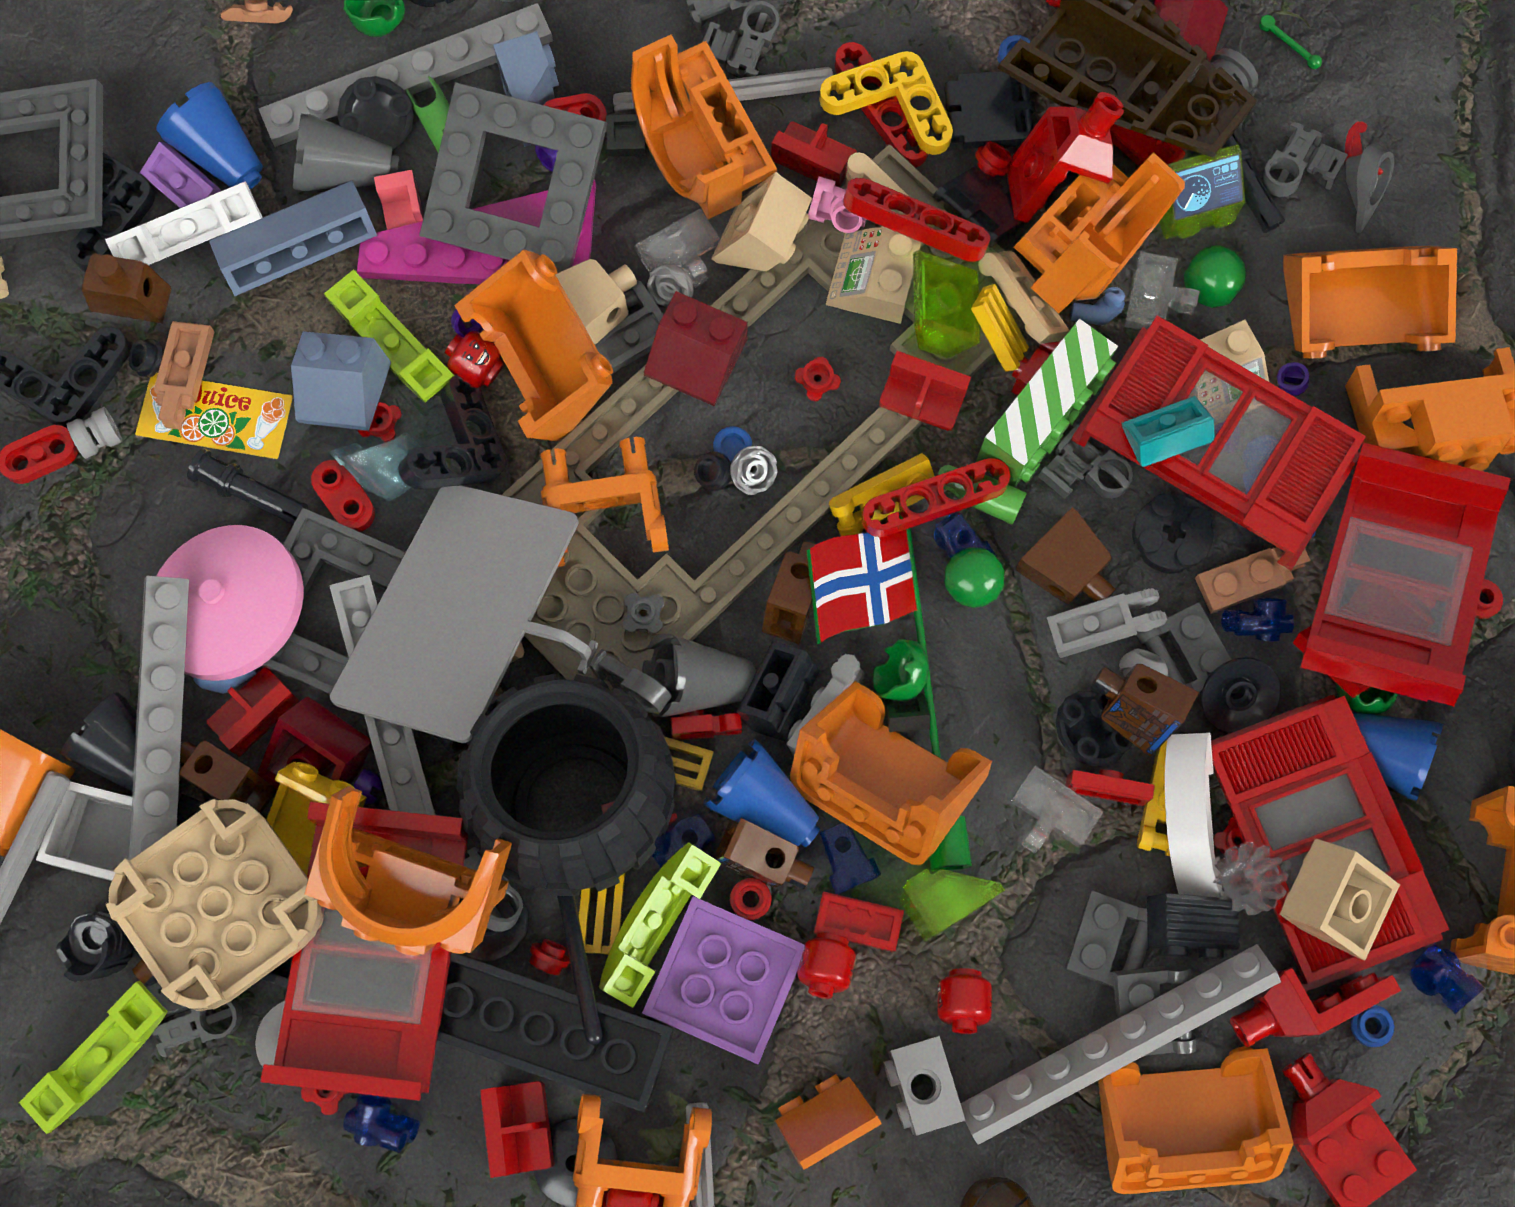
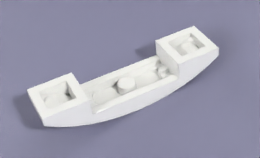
[106,181,263,265]
[1165,733,1223,898]

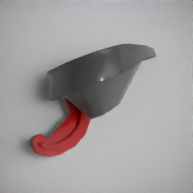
[1345,121,1395,233]

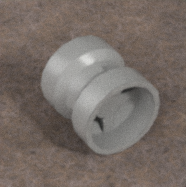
[67,407,123,459]

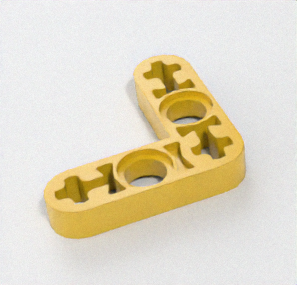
[819,51,953,155]

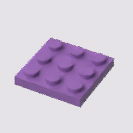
[642,896,805,1064]

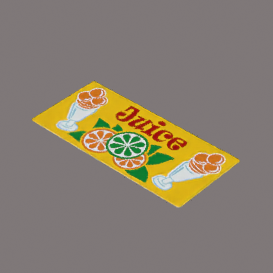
[135,373,293,459]

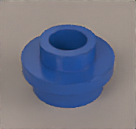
[1351,1005,1394,1047]

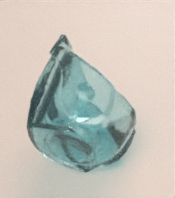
[330,433,423,501]

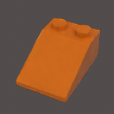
[774,1074,882,1170]

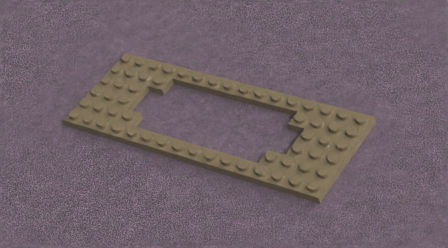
[502,144,1036,691]

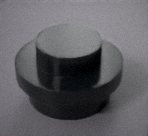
[129,339,164,378]
[694,451,731,491]

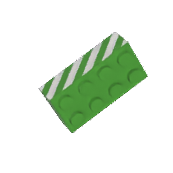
[976,319,1118,487]

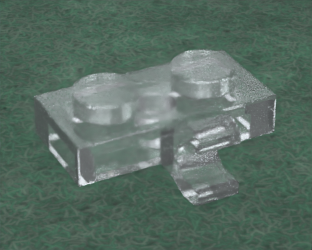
[635,209,720,287]
[1124,251,1200,330]
[1011,765,1104,854]

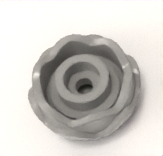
[647,264,694,307]
[730,445,777,495]
[1119,649,1168,676]

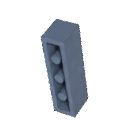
[209,180,378,296]

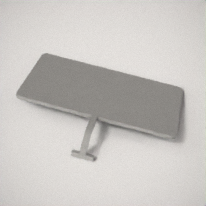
[330,485,599,743]

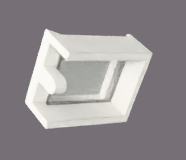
[36,781,132,881]

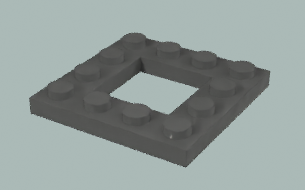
[0,79,103,240]
[419,82,608,273]
[262,507,406,696]

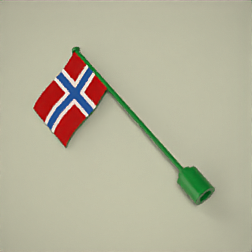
[807,515,972,872]

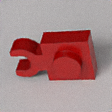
[1011,338,1063,396]
[671,710,742,741]

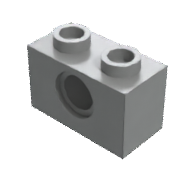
[883,1036,966,1136]

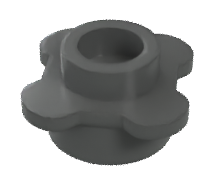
[623,593,664,634]

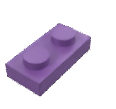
[139,142,221,208]

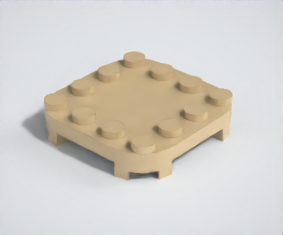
[106,799,323,1011]

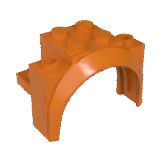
[631,34,777,219]
[1013,152,1185,314]
[1345,347,1515,471]
[304,786,512,956]

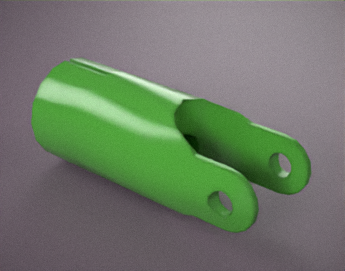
[406,76,450,153]
[938,465,1027,525]

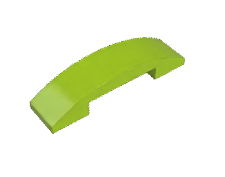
[324,269,454,403]
[599,842,722,1008]
[19,981,168,1134]

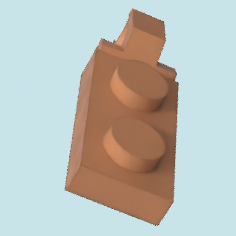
[154,321,214,430]
[1195,547,1311,614]

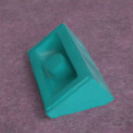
[1122,396,1215,467]

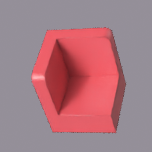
[374,170,424,230]

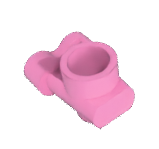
[808,176,867,233]

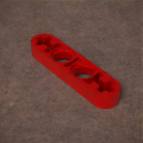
[835,42,928,168]
[843,178,990,262]
[862,458,1010,537]

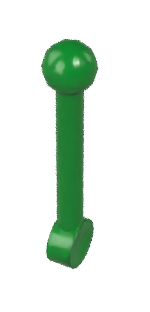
[1259,15,1322,69]

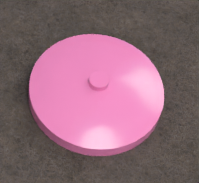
[157,525,304,681]

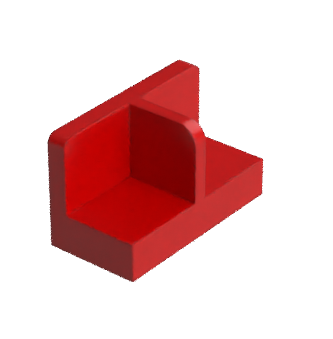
[771,121,857,187]
[879,351,971,431]
[207,667,300,757]
[480,1081,554,1178]

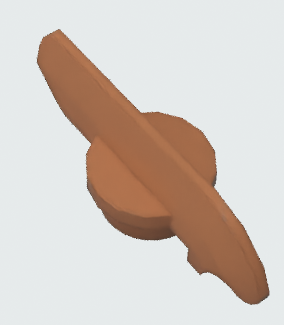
[221,0,293,24]

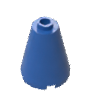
[156,82,263,189]
[1352,712,1444,801]
[703,739,820,847]

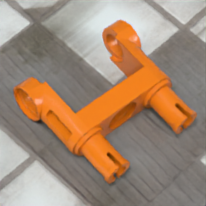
[540,437,669,567]
[573,1094,712,1207]

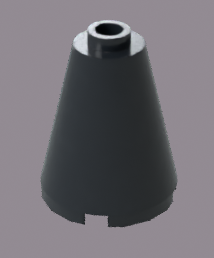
[60,692,181,792]

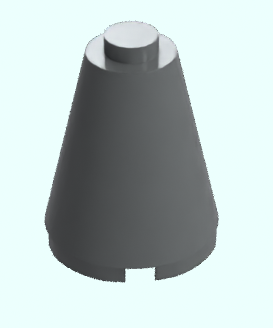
[293,113,399,191]
[642,634,757,717]

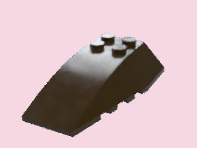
[998,0,1257,158]

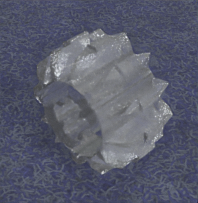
[1213,842,1289,915]

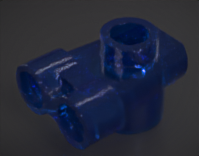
[934,512,997,560]
[1221,597,1294,641]
[651,813,715,869]
[820,823,881,895]
[1410,944,1485,1014]
[343,1094,420,1153]

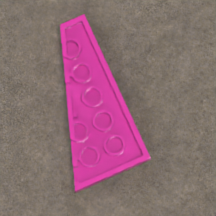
[357,179,596,285]

